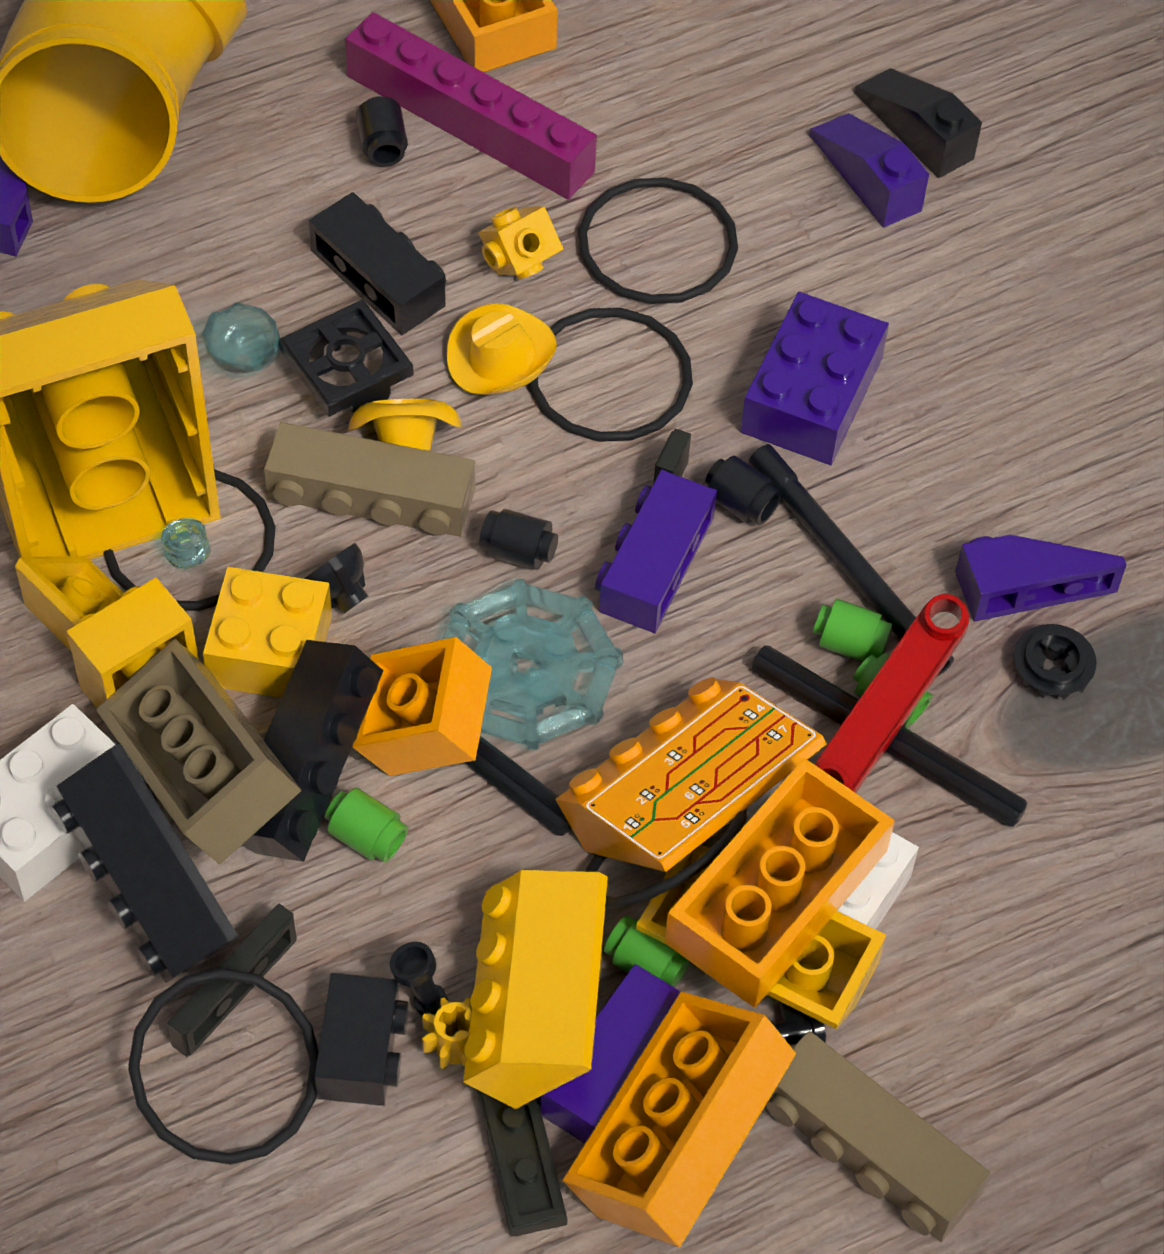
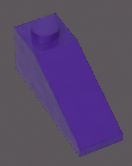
[809,113,929,228]
[955,535,1127,622]

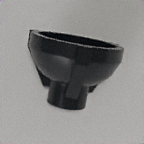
[304,542,368,614]

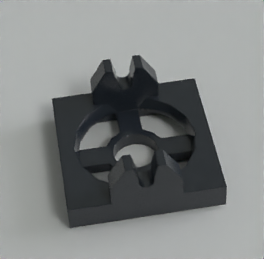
[278,299,414,417]

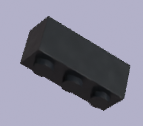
[309,192,446,336]

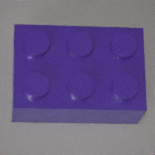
[740,291,889,466]

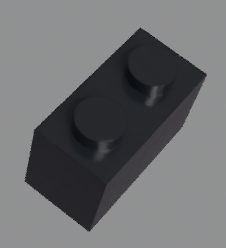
[315,973,408,1106]

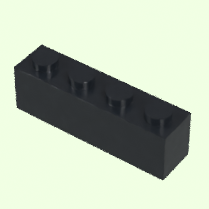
[243,640,384,862]

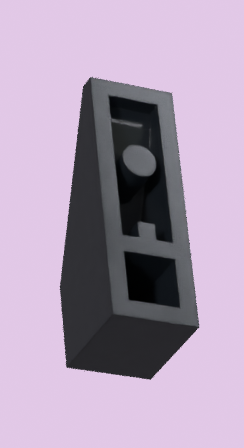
[854,68,982,179]

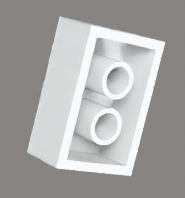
[0,704,146,902]

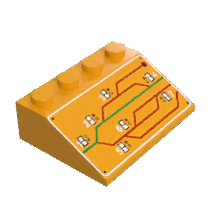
[555,677,827,872]

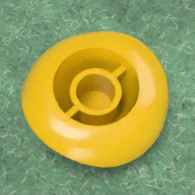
[447,303,557,395]
[348,399,462,451]

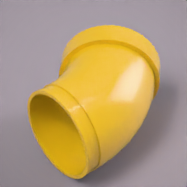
[0,0,247,203]

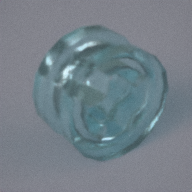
[161,518,211,569]

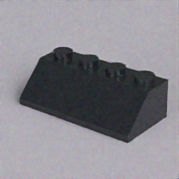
[50,743,238,983]

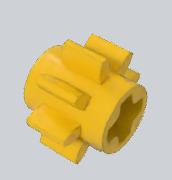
[422,997,472,1069]

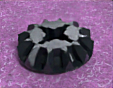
[1013,624,1097,700]

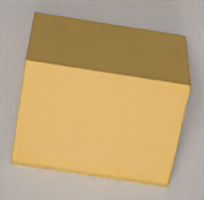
[15,556,124,651]

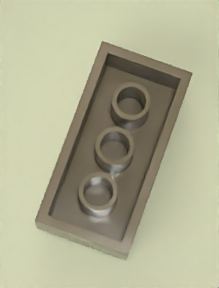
[96,638,302,865]

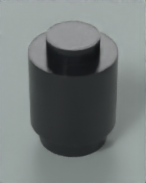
[356,96,408,167]
[705,455,782,526]
[479,509,558,570]

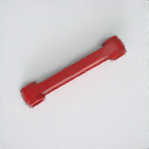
[814,594,969,793]

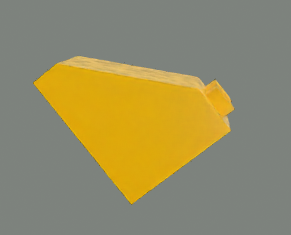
[0,279,221,559]

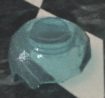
[202,302,280,377]

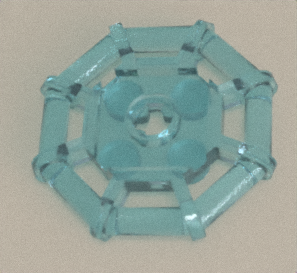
[443,579,624,750]

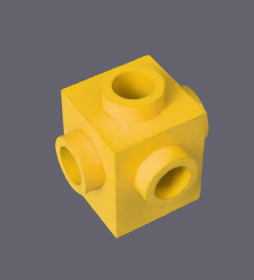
[478,206,563,279]

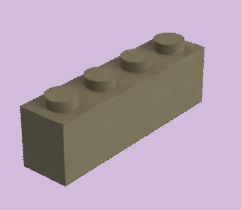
[264,422,475,537]
[766,1030,991,1243]

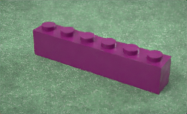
[345,12,597,200]

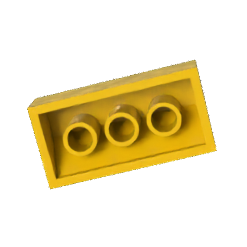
[636,844,886,1030]
[463,870,608,1109]

